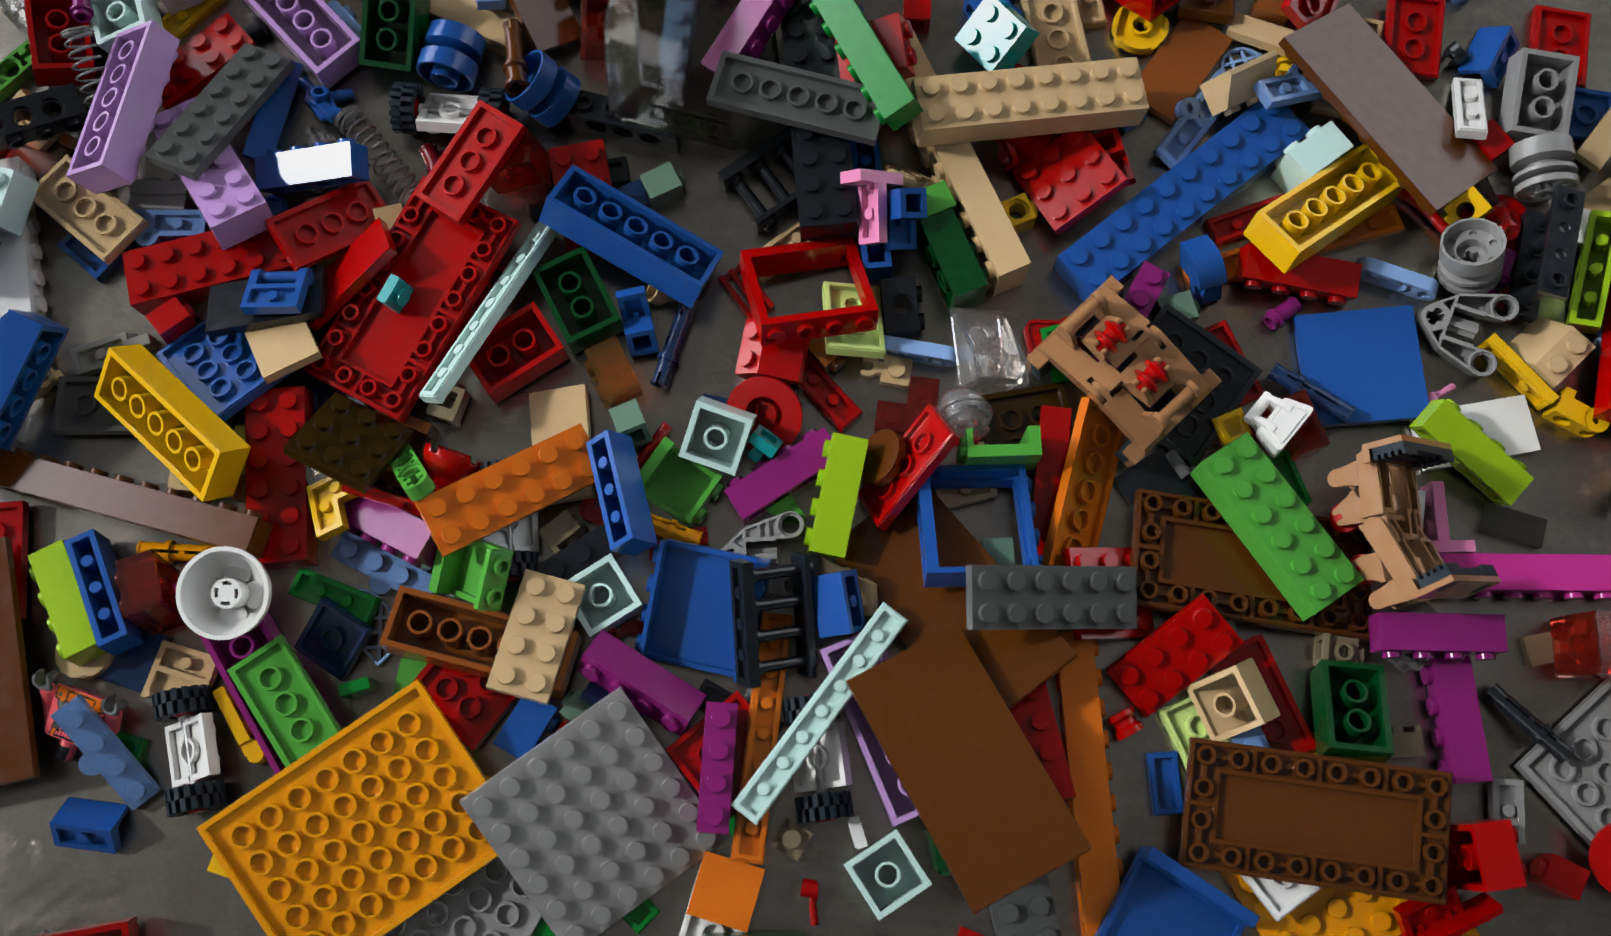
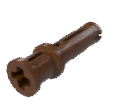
[503,18,530,97]

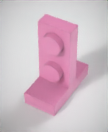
[840,168,903,245]
[1420,481,1476,553]

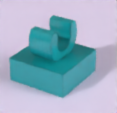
[747,424,784,463]

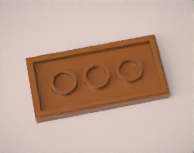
[1141,18,1233,126]

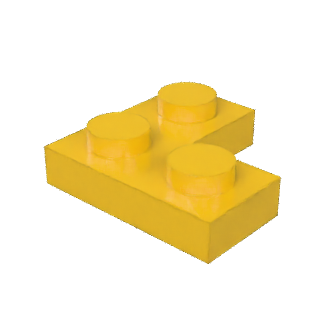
[306,476,358,542]

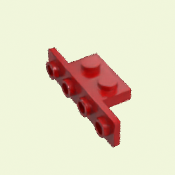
[1392,880,1505,936]

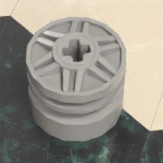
[1507,133,1581,203]
[1437,218,1507,294]

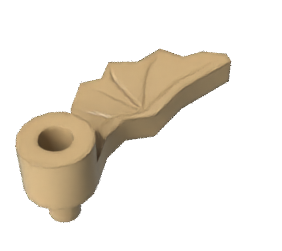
[34,367,65,401]

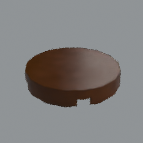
[861,429,906,488]

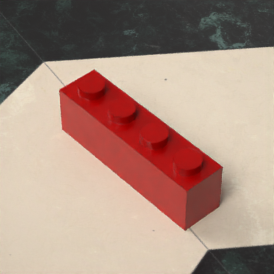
[1234,243,1363,305]

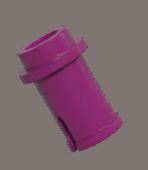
[69,0,94,23]
[1496,249,1518,288]
[1263,296,1302,330]

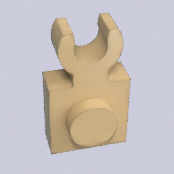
[860,354,913,390]

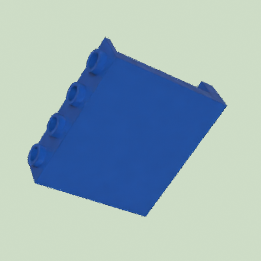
[635,538,772,682]
[1094,846,1260,936]

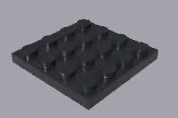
[1118,302,1263,467]

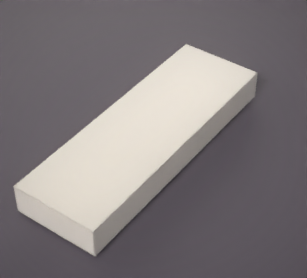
[1451,77,1488,140]

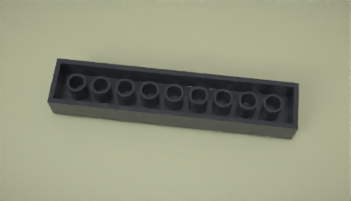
[780,0,859,242]

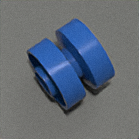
[416,19,486,92]
[505,50,581,128]

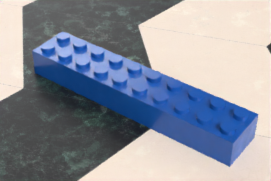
[1053,100,1310,302]

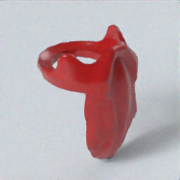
[991,134,1051,170]

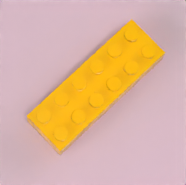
[1243,144,1403,274]
[94,344,251,502]

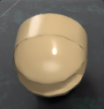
[646,285,668,305]

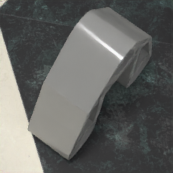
[1415,293,1519,378]
[722,511,805,596]

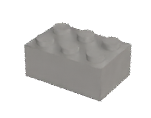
[1498,47,1580,143]

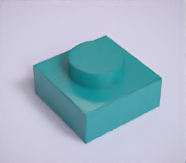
[376,274,414,314]

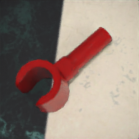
[800,879,819,926]

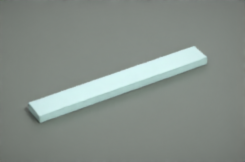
[419,221,558,404]
[731,602,908,825]

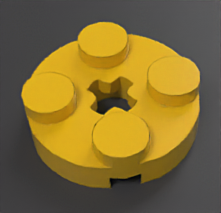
[1112,6,1169,55]

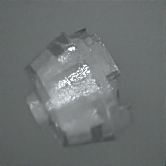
[937,386,993,442]

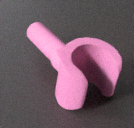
[1427,383,1456,403]

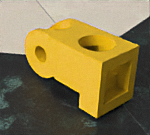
[1542,386,1610,438]

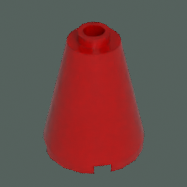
[421,442,483,520]

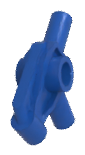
[298,76,354,123]

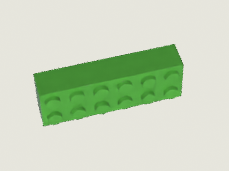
[1190,431,1364,621]

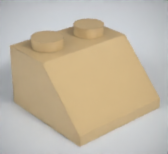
[1199,50,1278,117]
[1507,316,1596,389]
[1186,658,1281,741]

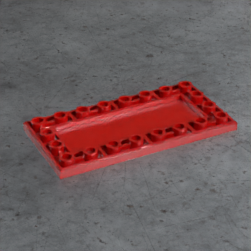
[303,175,522,423]

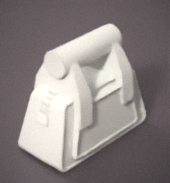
[1243,391,1313,458]

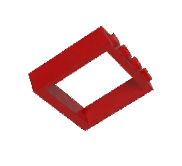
[740,237,879,346]

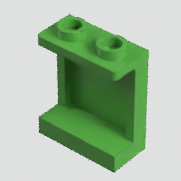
[956,425,1042,470]
[640,437,725,528]
[428,539,514,611]

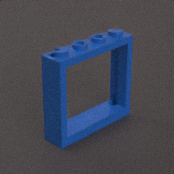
[915,464,1043,588]

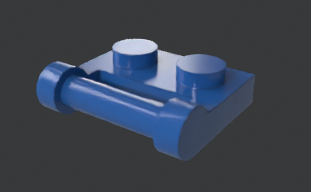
[239,268,314,315]

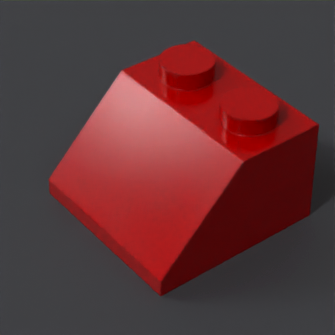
[735,319,810,384]

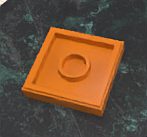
[686,851,766,933]

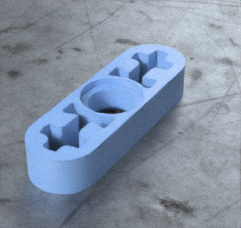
[1356,257,1439,301]
[884,335,960,368]

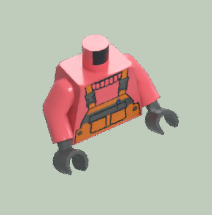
[32,668,128,762]

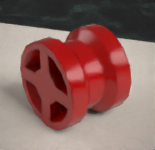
[1105,705,1145,742]

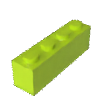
[1565,209,1611,335]
[1409,399,1534,506]
[803,432,869,561]
[28,539,108,667]

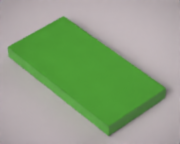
[227,635,342,767]

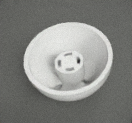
[176,546,272,640]

